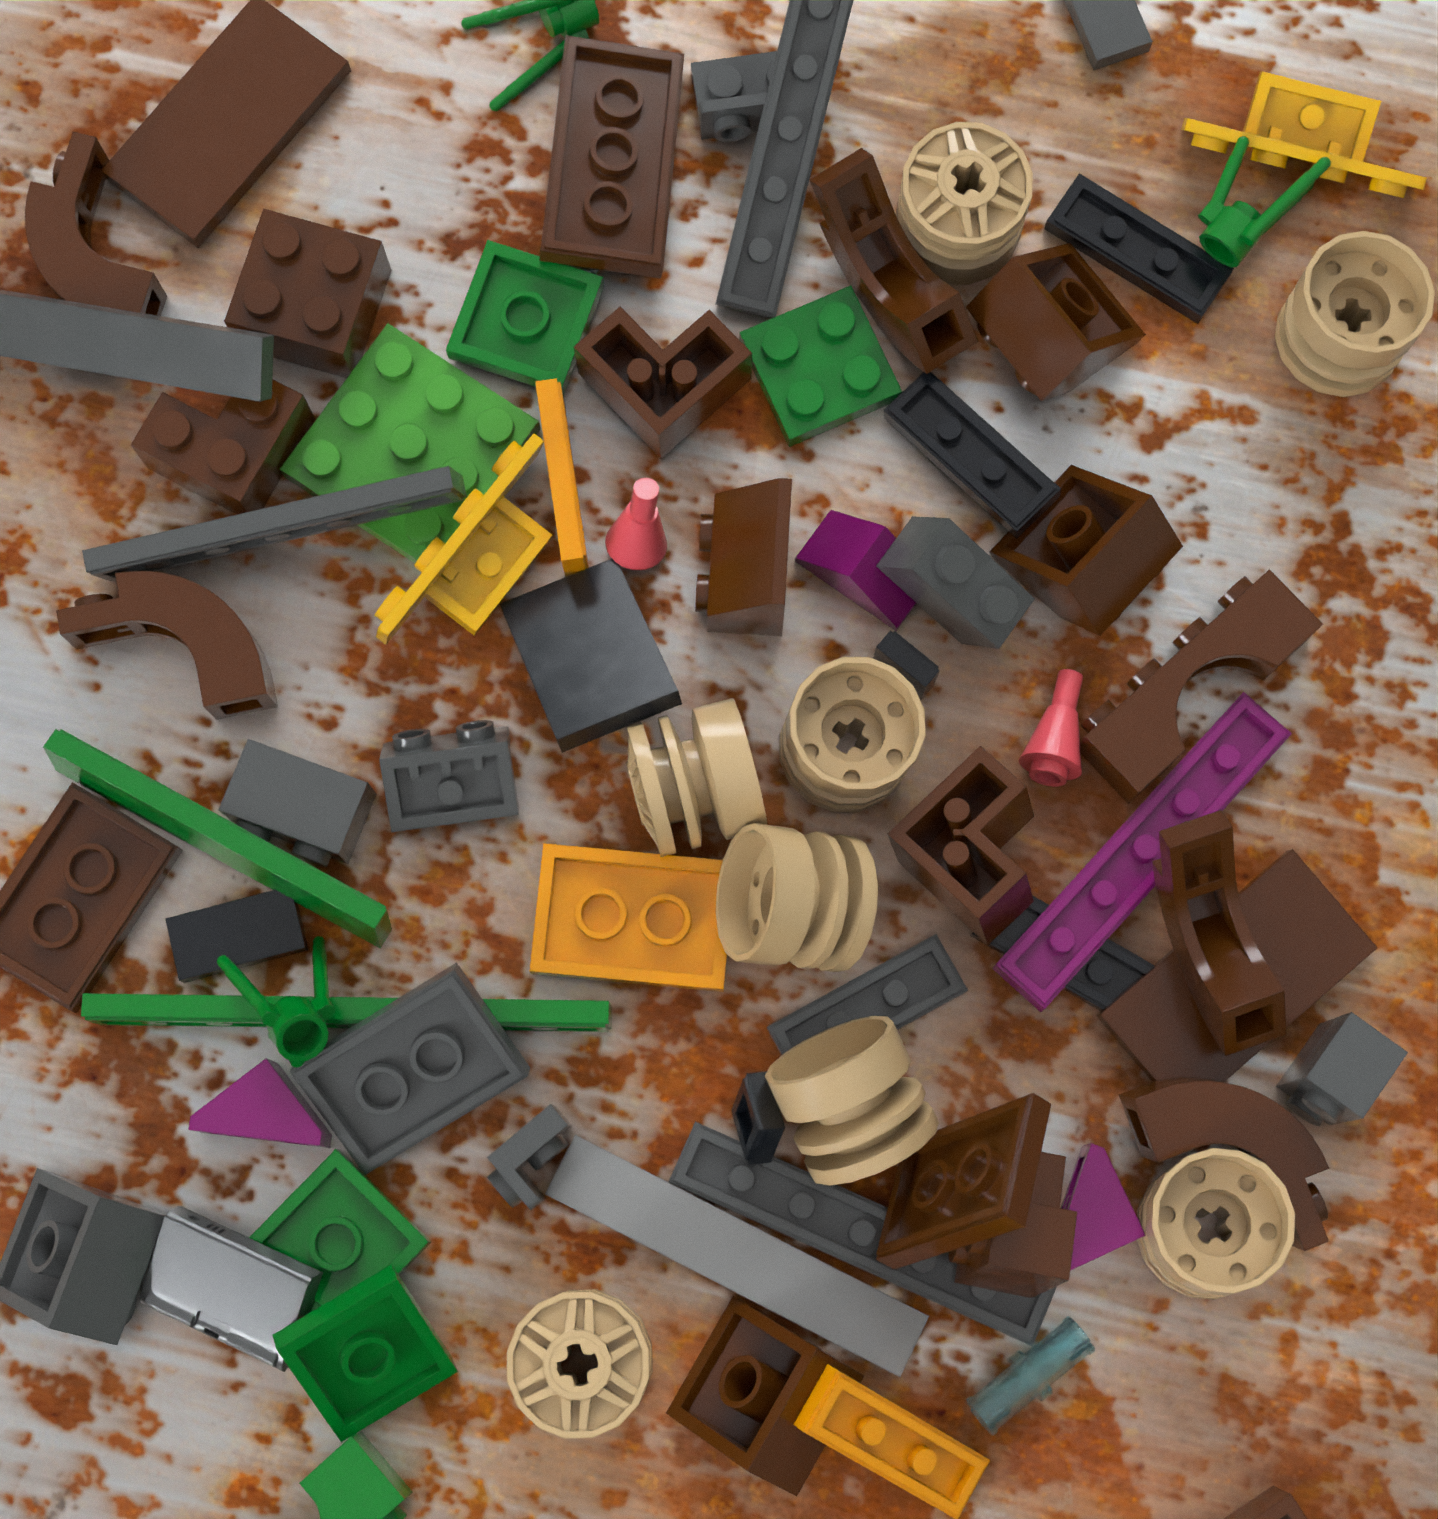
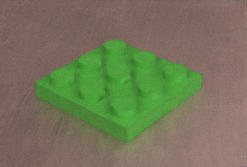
[280,323,541,563]

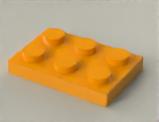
[529,843,727,992]

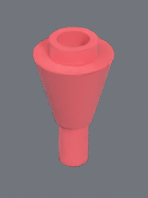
[605,478,667,570]
[1019,669,1083,787]

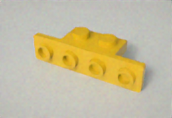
[1181,71,1427,198]
[374,433,553,645]

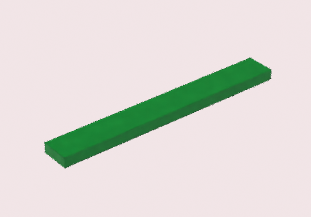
[81,993,612,1032]

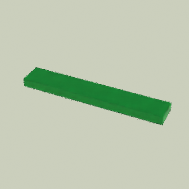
[43,729,392,949]

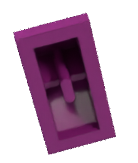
[795,510,917,631]
[188,1058,332,1148]
[1061,1143,1146,1271]

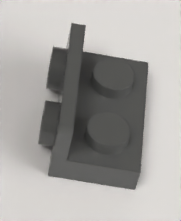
[691,51,777,142]
[379,720,519,832]
[487,1104,572,1210]

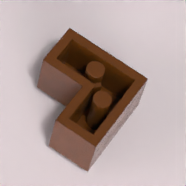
[574,306,752,459]
[131,379,316,515]
[887,746,1034,945]
[949,1152,1077,1298]

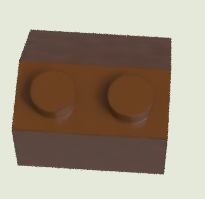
[966,243,1146,402]
[989,465,1183,636]
[695,478,792,636]
[666,1296,864,1496]

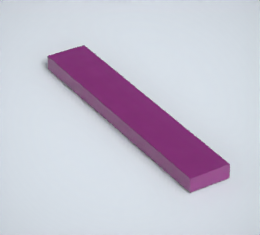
[992,692,1292,1012]

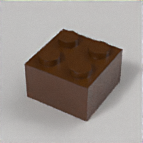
[224,208,391,378]

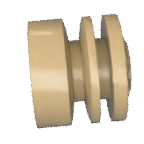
[896,122,1033,285]
[1275,231,1435,397]
[779,657,926,812]
[626,698,767,857]
[715,823,878,972]
[765,1016,939,1186]
[1137,1148,1295,1300]
[507,1289,653,1439]

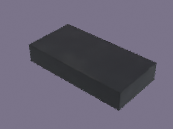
[165,890,309,983]

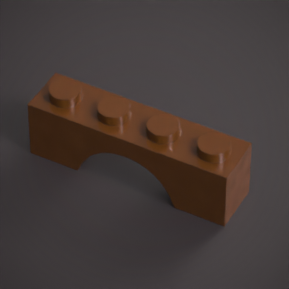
[1080,569,1323,804]

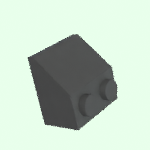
[0,1168,165,1345]

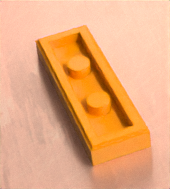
[535,378,589,577]
[793,1364,990,1519]

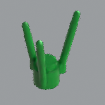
[461,0,600,111]
[1198,136,1331,267]
[217,936,335,1068]

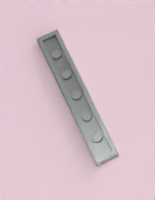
[545,1135,929,1377]

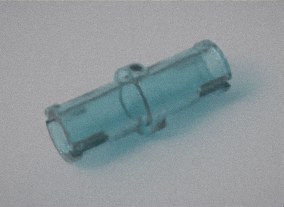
[965,1316,1095,1435]

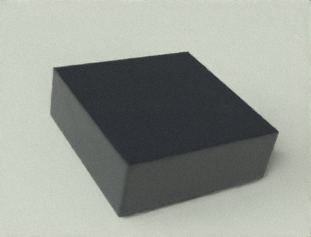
[873,630,940,701]
[731,1071,785,1165]

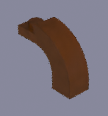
[25,132,167,316]
[810,148,978,374]
[56,571,278,720]
[1152,810,1287,1056]
[1118,1077,1330,1251]

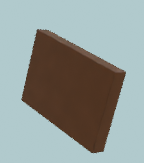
[0,782,183,1013]
[876,1093,1051,1270]

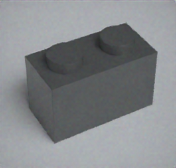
[876,516,1035,649]
[218,739,377,868]
[1276,1012,1408,1126]

